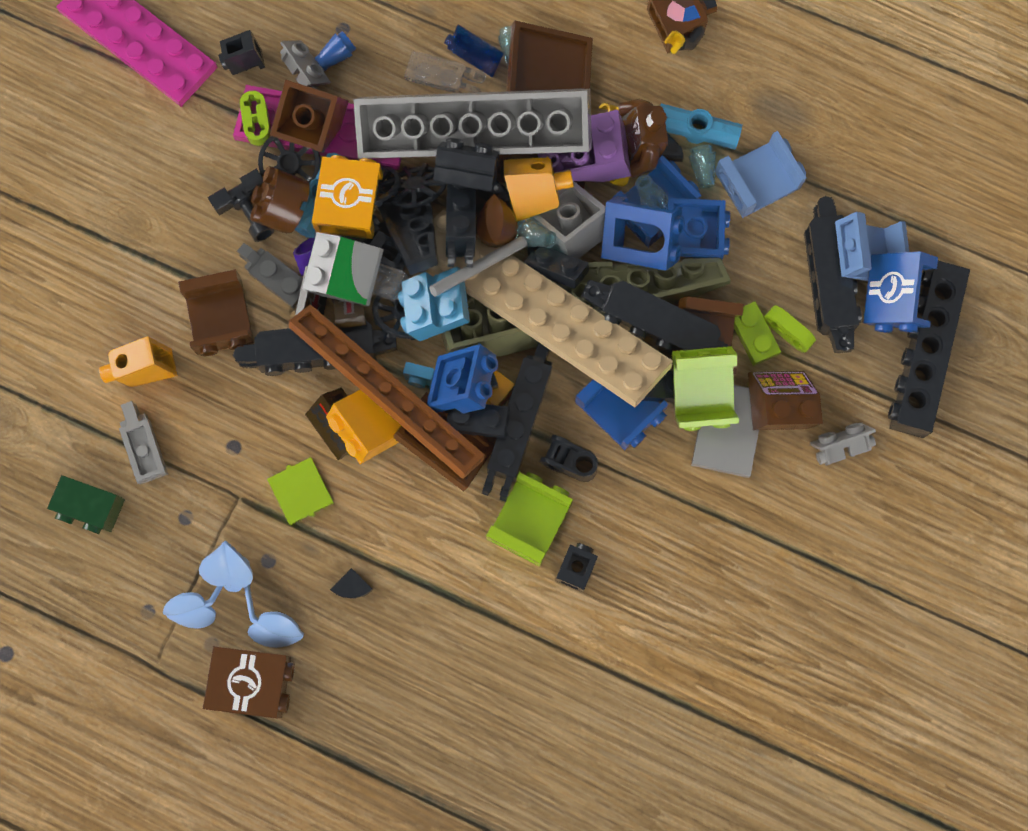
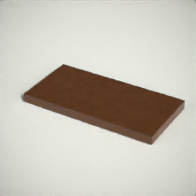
[500,20,593,189]

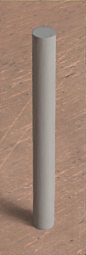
[429,236,527,297]

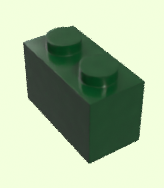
[47,475,125,535]

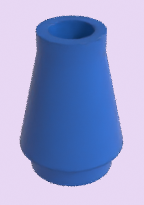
[314,31,356,71]

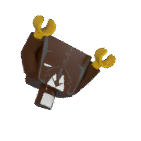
[599,99,668,187]

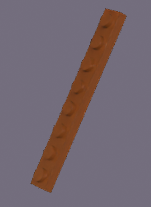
[289,304,485,479]

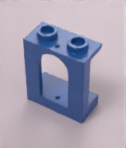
[601,196,684,271]

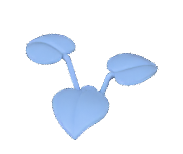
[163,541,304,648]

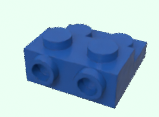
[667,198,730,259]
[427,344,498,414]

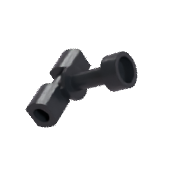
[208,168,274,242]

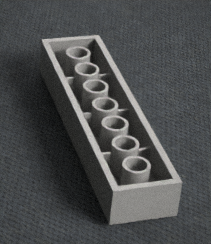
[353,88,592,159]

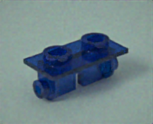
[444,24,504,77]

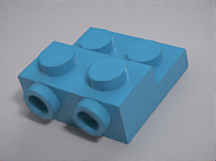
[398,266,470,341]

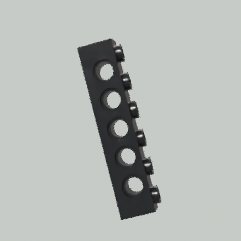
[888,260,970,438]

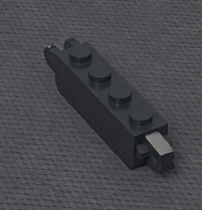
[446,184,476,268]
[804,195,862,353]
[581,280,729,352]
[233,321,397,376]
[482,343,553,502]

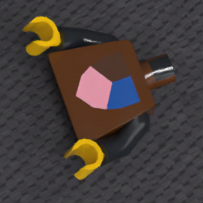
[647,0,717,54]

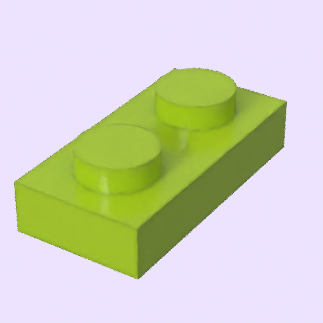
[734,301,781,366]

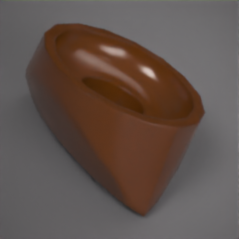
[476,194,518,248]

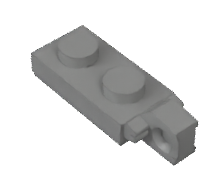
[119,401,168,485]

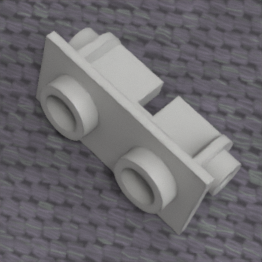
[280,40,331,90]
[810,423,876,465]

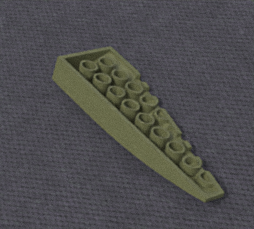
[441,258,731,357]

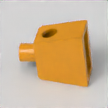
[503,157,574,222]
[99,336,178,387]

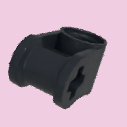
[539,435,598,482]

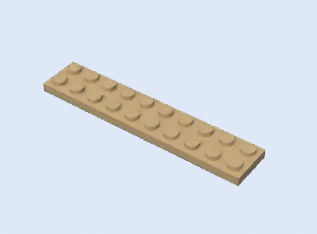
[430,210,673,407]

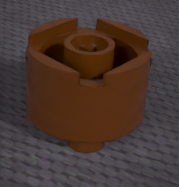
[250,166,310,234]

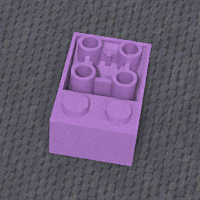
[538,110,631,182]

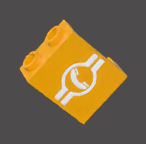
[312,155,383,239]

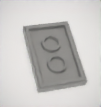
[691,385,759,478]

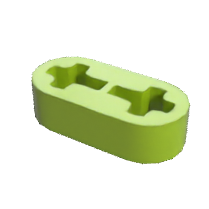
[240,91,271,146]
[764,305,816,353]

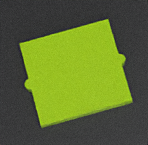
[267,457,334,525]

